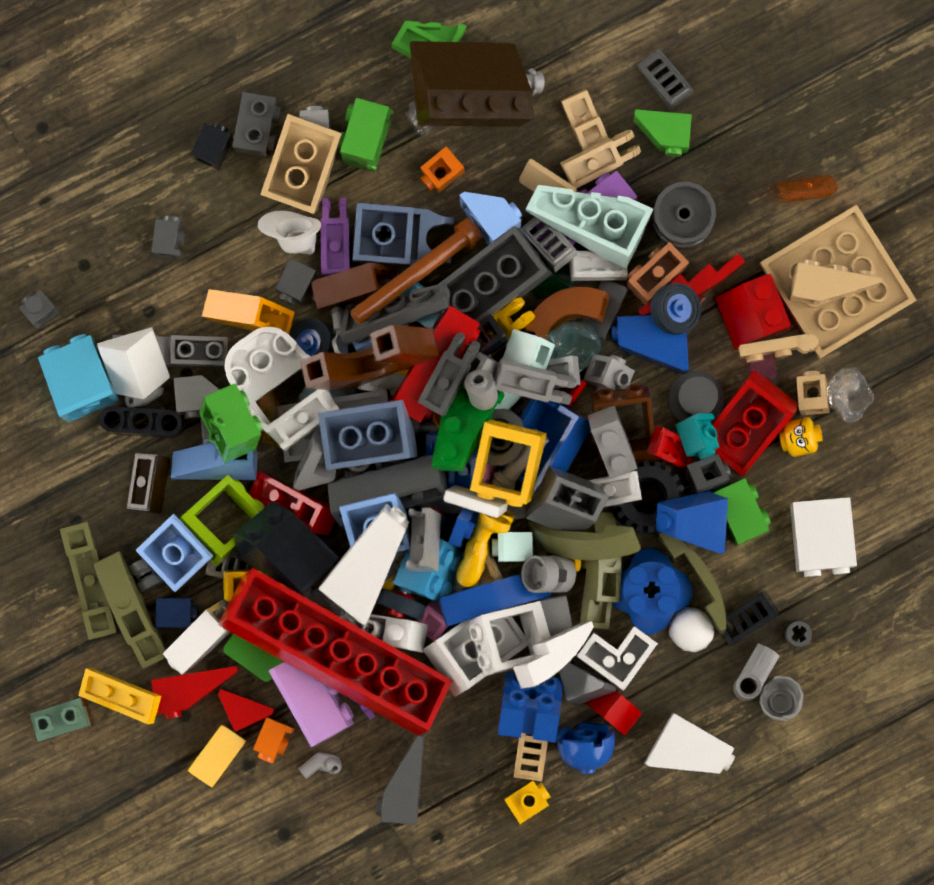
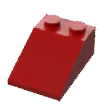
[712,369,799,476]

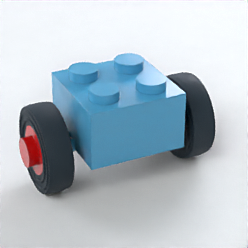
[376,506,464,620]

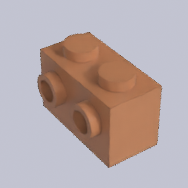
[627,242,689,305]

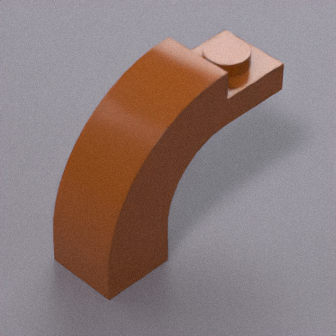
[525,287,610,343]

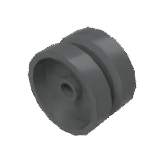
[651,181,716,250]

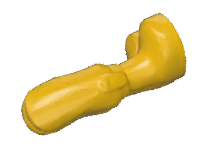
[456,510,515,587]

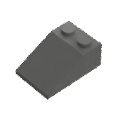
[376,736,425,825]

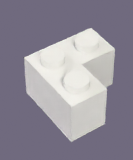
[576,627,658,691]

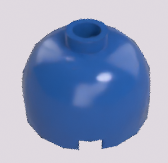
[557,723,615,774]

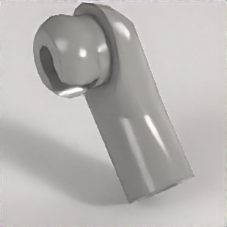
[125,385,164,408]
[298,752,342,779]

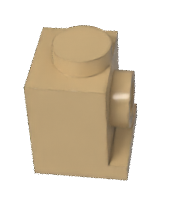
[796,371,830,416]

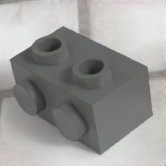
[232,92,282,158]

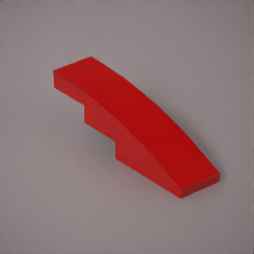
[637,254,745,316]

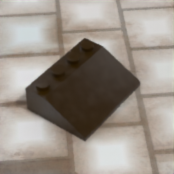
[410,41,534,127]

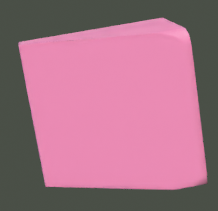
[416,601,448,641]

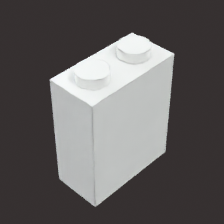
[790,497,857,577]

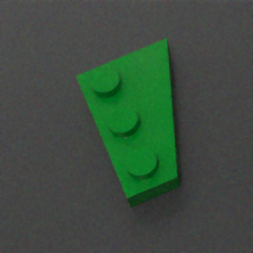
[432,388,505,471]

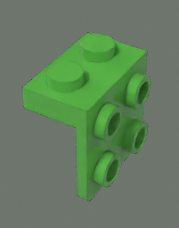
[224,634,284,682]

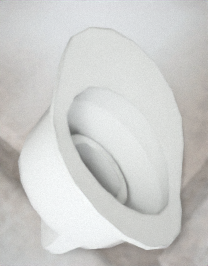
[258,211,321,255]

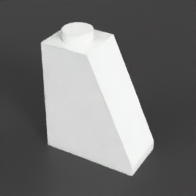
[163,599,231,675]
[644,713,735,774]

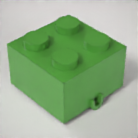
[338,98,394,172]
[200,383,262,464]

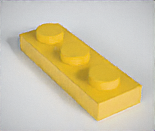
[78,668,161,724]

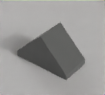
[559,660,617,704]

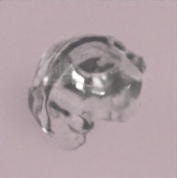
[827,366,875,423]

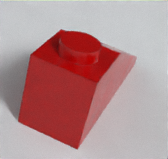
[248,471,336,536]
[151,666,240,719]

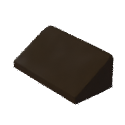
[126,453,170,514]

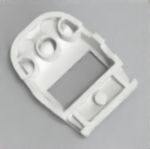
[225,327,339,451]

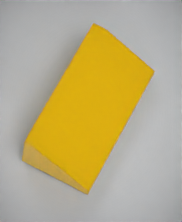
[188,724,246,788]

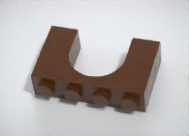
[300,324,439,391]

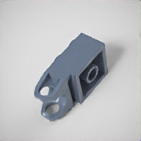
[352,203,454,267]

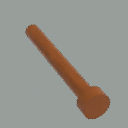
[350,218,483,325]

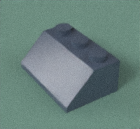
[318,400,418,470]

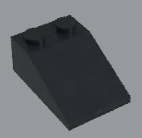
[234,501,340,595]

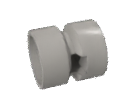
[521,555,576,593]

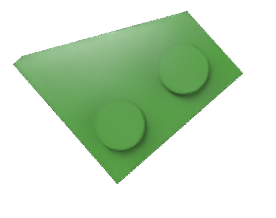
[391,21,467,58]

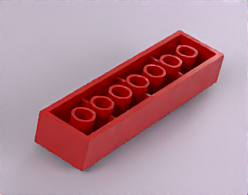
[218,568,452,736]

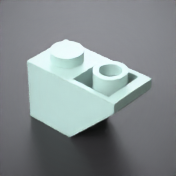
[492,532,533,562]

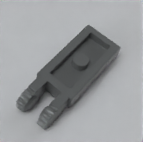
[418,332,481,416]

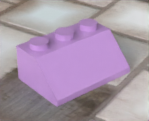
[269,662,354,747]

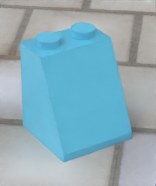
[38,334,120,423]

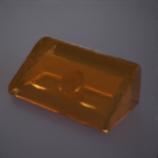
[776,175,838,203]

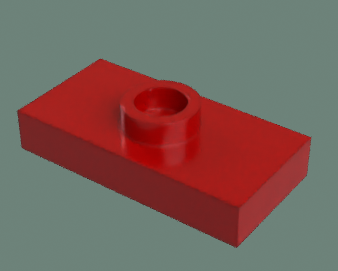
[647,426,694,471]

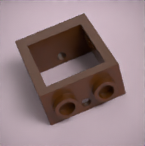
[591,384,657,467]

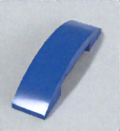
[438,574,552,627]

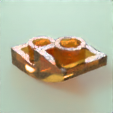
[256,389,280,449]

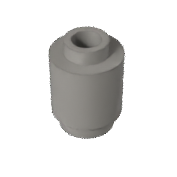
[465,370,498,410]

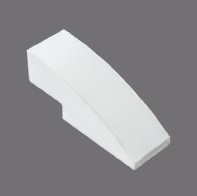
[513,621,594,689]

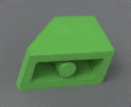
[633,109,692,157]

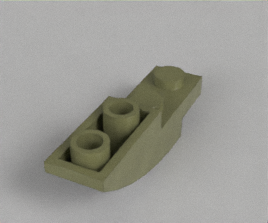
[580,512,622,629]
[94,551,167,668]

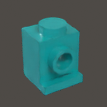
[676,413,720,459]

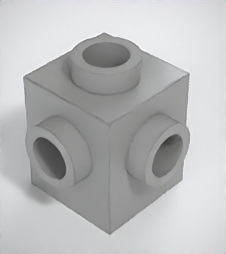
[583,354,635,392]

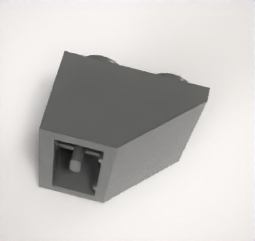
[524,465,609,532]

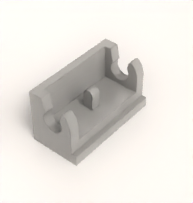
[406,508,441,572]

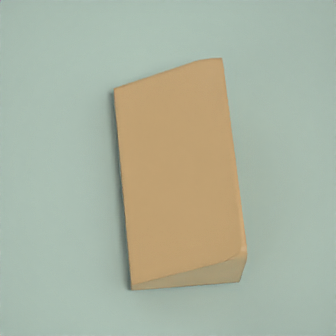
[519,159,577,192]

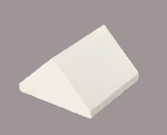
[97,327,170,399]

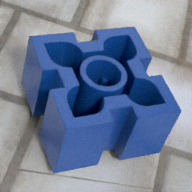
[498,671,563,742]

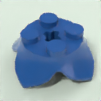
[612,548,694,635]

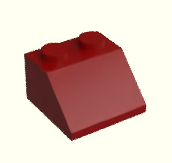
[715,273,791,351]

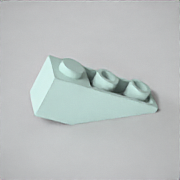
[495,329,555,410]

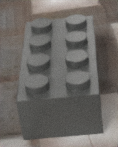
[438,226,553,322]

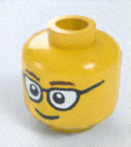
[779,417,823,457]

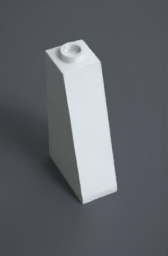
[319,504,409,625]

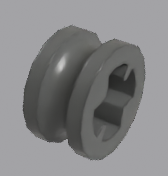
[785,621,812,647]

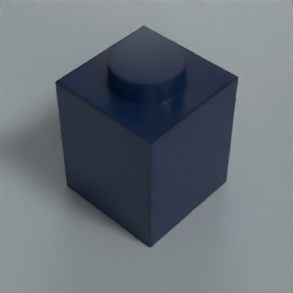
[156,598,199,628]

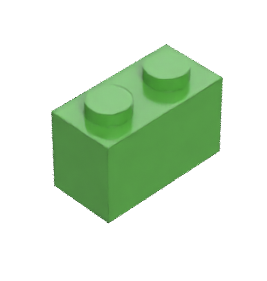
[714,478,771,546]

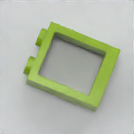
[180,475,265,567]

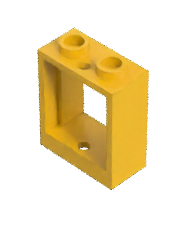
[470,420,546,507]

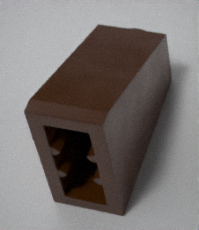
[311,262,397,310]

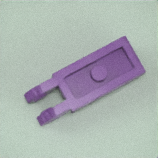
[320,197,350,276]

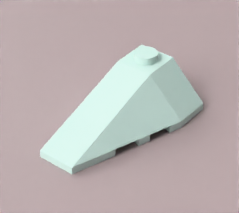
[526,185,653,268]

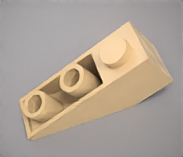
[789,260,883,305]

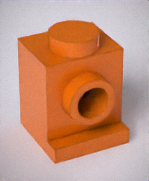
[420,146,465,193]
[253,717,295,764]

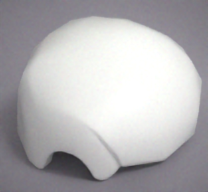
[668,607,714,652]

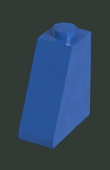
[611,315,689,374]
[656,491,728,554]

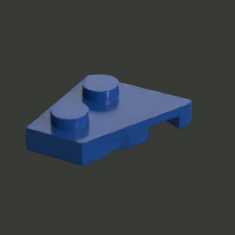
[448,507,479,549]

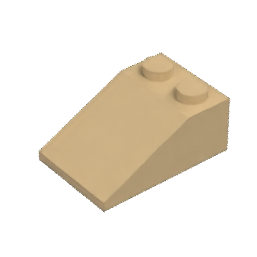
[260,114,342,214]

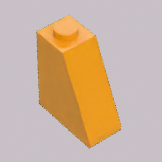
[202,289,295,334]

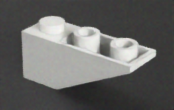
[337,609,428,653]

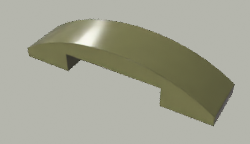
[528,520,641,560]
[60,522,117,640]
[659,533,726,634]

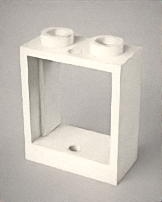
[469,601,551,677]

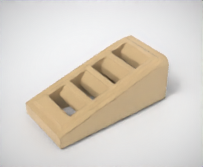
[514,733,548,781]

